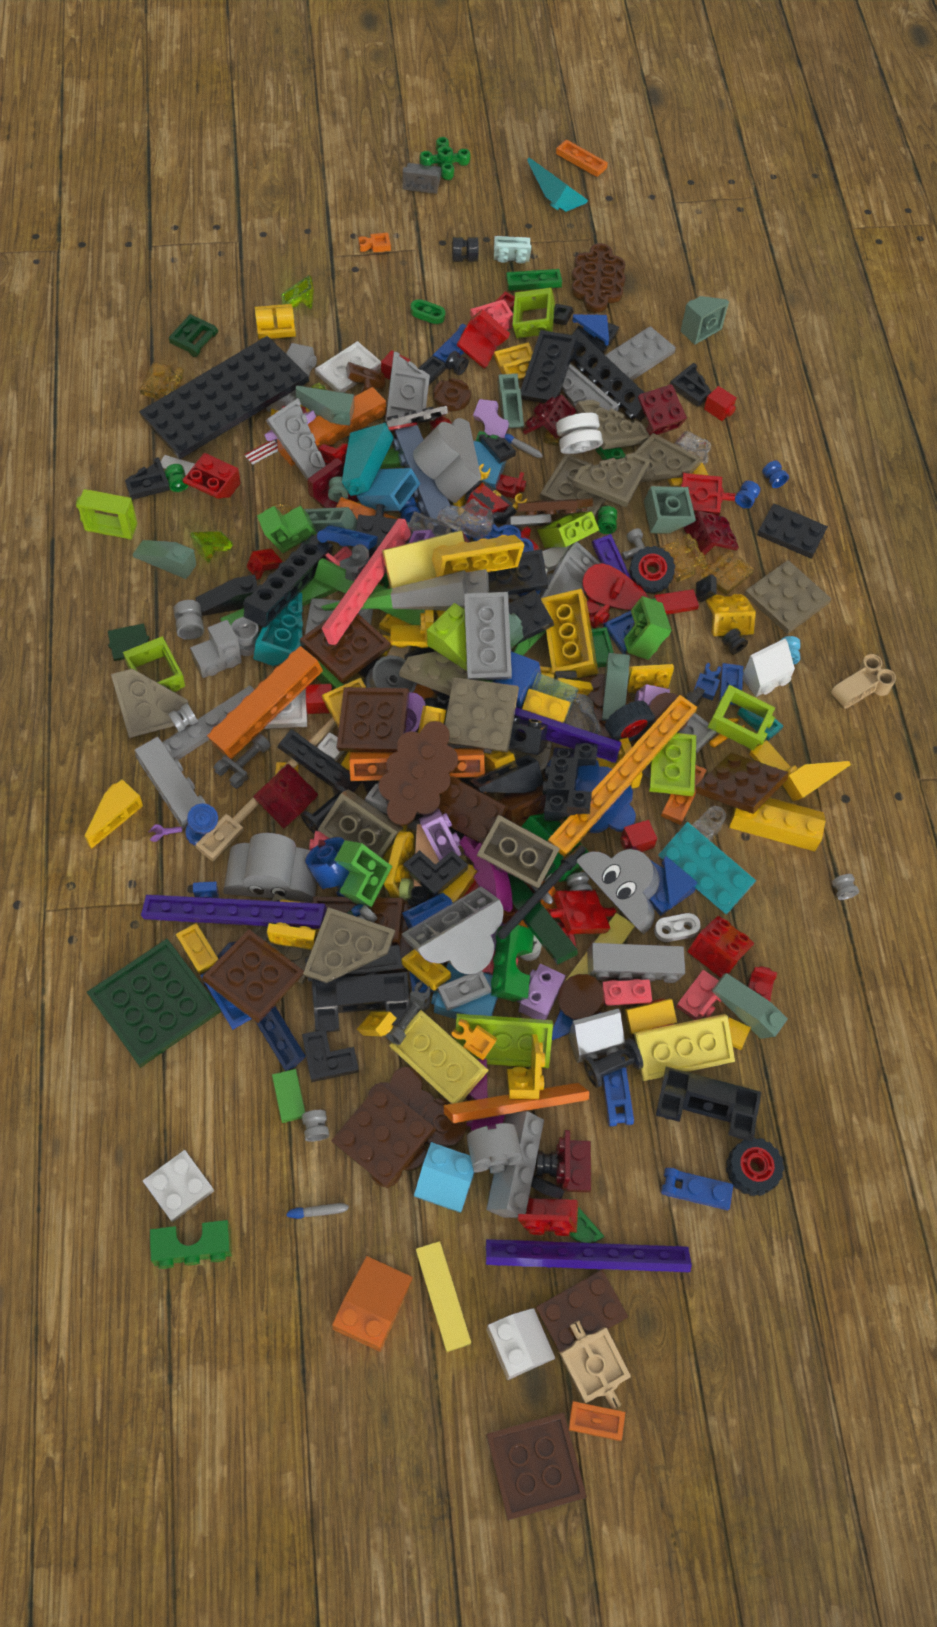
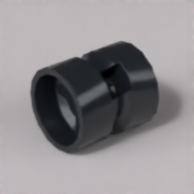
[452,237,479,262]

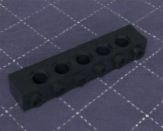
[571,329,646,422]
[243,535,333,628]
[418,698,548,755]

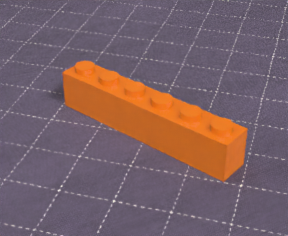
[277,387,386,466]
[207,646,323,760]
[349,748,485,781]

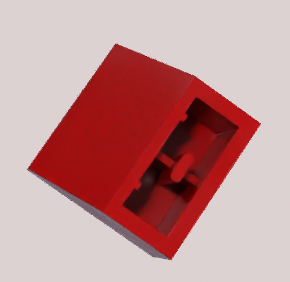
[183,453,241,499]

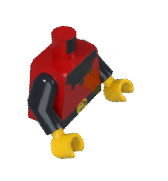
[464,464,527,524]

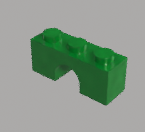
[491,925,534,1002]
[150,1220,232,1269]

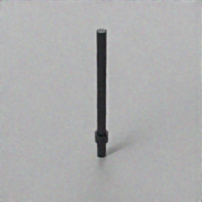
[497,845,586,940]

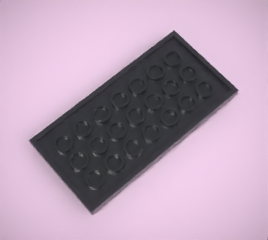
[139,336,310,459]

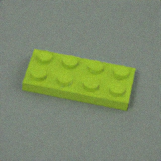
[455,1014,553,1068]

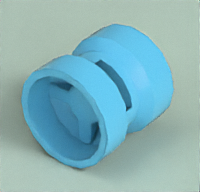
[780,636,801,664]

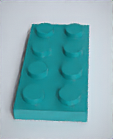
[658,822,756,915]

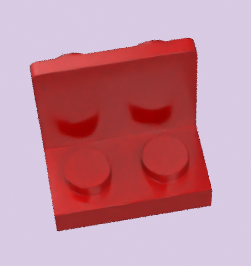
[457,309,510,368]
[687,916,754,978]
[518,1198,578,1236]

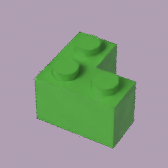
[257,506,317,553]
[624,596,672,660]
[334,840,393,907]

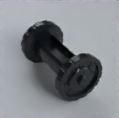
[301,784,346,834]
[583,1038,644,1088]

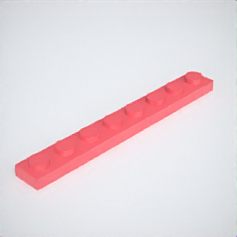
[322,518,411,645]

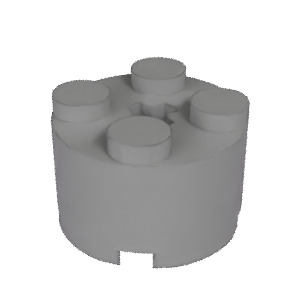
[467,1123,523,1173]

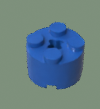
[305,837,350,889]

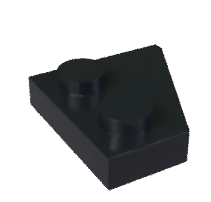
[125,457,170,500]

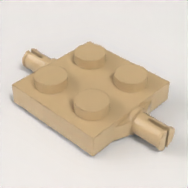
[559,1320,631,1410]

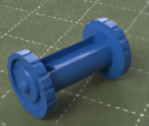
[185,803,218,846]

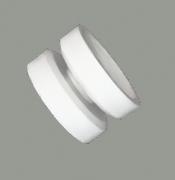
[556,413,603,454]

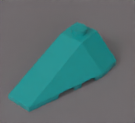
[527,158,588,211]
[253,593,303,666]

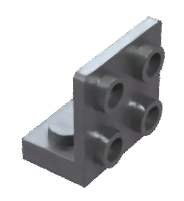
[403,163,441,194]

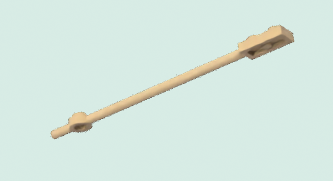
[196,717,337,862]

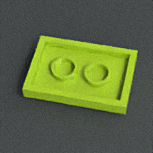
[649,733,696,796]

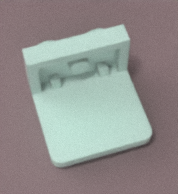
[494,236,531,264]

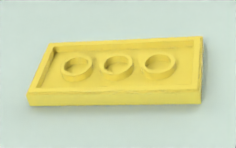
[382,531,464,589]
[389,1010,489,1104]
[634,1014,735,1081]

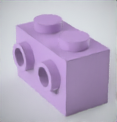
[419,809,462,861]
[517,964,566,1020]

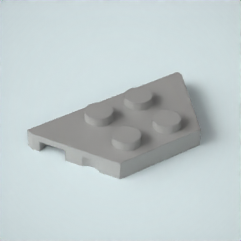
[385,352,430,421]

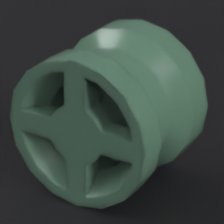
[328,477,348,502]

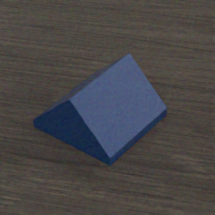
[493,651,542,710]

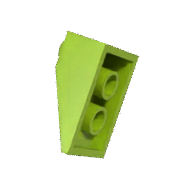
[427,603,467,671]

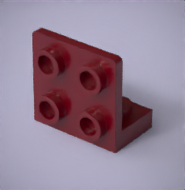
[638,384,687,436]
[522,394,577,439]
[307,458,359,508]
[684,511,739,558]
[253,764,318,829]
[556,1130,591,1193]

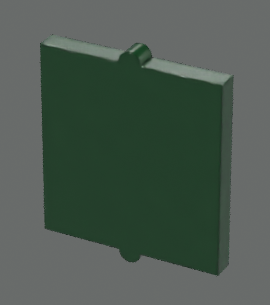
[108,623,150,661]

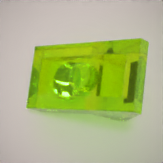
[281,275,314,309]
[190,531,233,563]

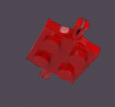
[680,473,735,516]
[546,890,616,934]

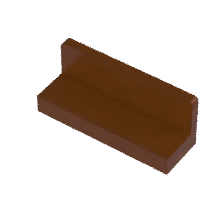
[499,785,547,827]

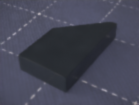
[479,434,516,464]
[531,1175,565,1199]

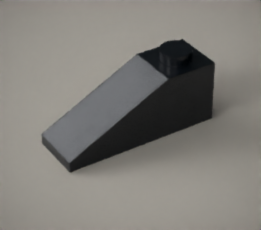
[195,575,257,616]
[470,755,544,793]

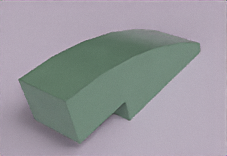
[497,373,524,428]

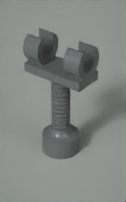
[213,734,271,789]
[385,982,430,1045]

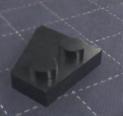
[670,363,711,407]

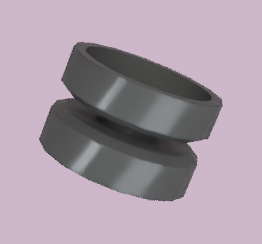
[363,655,417,693]

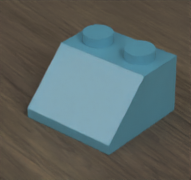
[414,1142,475,1213]

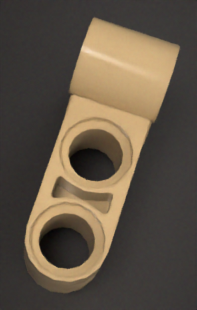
[831,654,896,709]

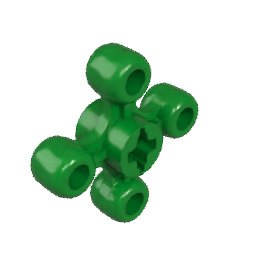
[419,137,471,180]

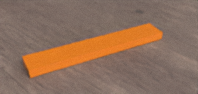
[444,1083,589,1123]

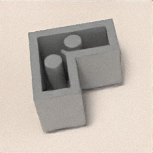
[190,620,242,678]

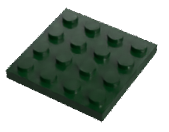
[87,939,221,1068]

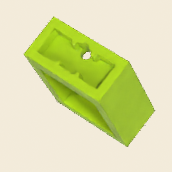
[512,288,555,338]
[76,489,138,540]
[537,511,599,548]
[123,636,185,692]
[708,685,775,751]

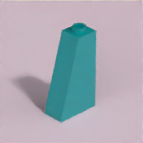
[342,423,394,496]

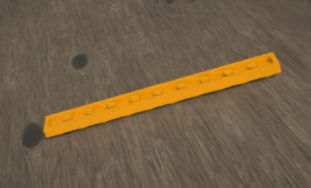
[548,695,697,857]

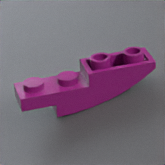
[459,836,512,912]

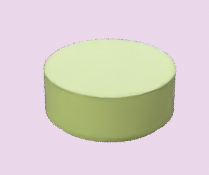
[399,878,414,901]

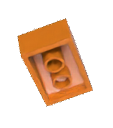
[332,1256,413,1352]

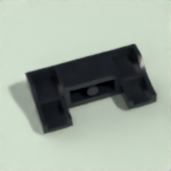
[543,743,598,821]
[312,972,410,1032]
[656,1066,761,1141]

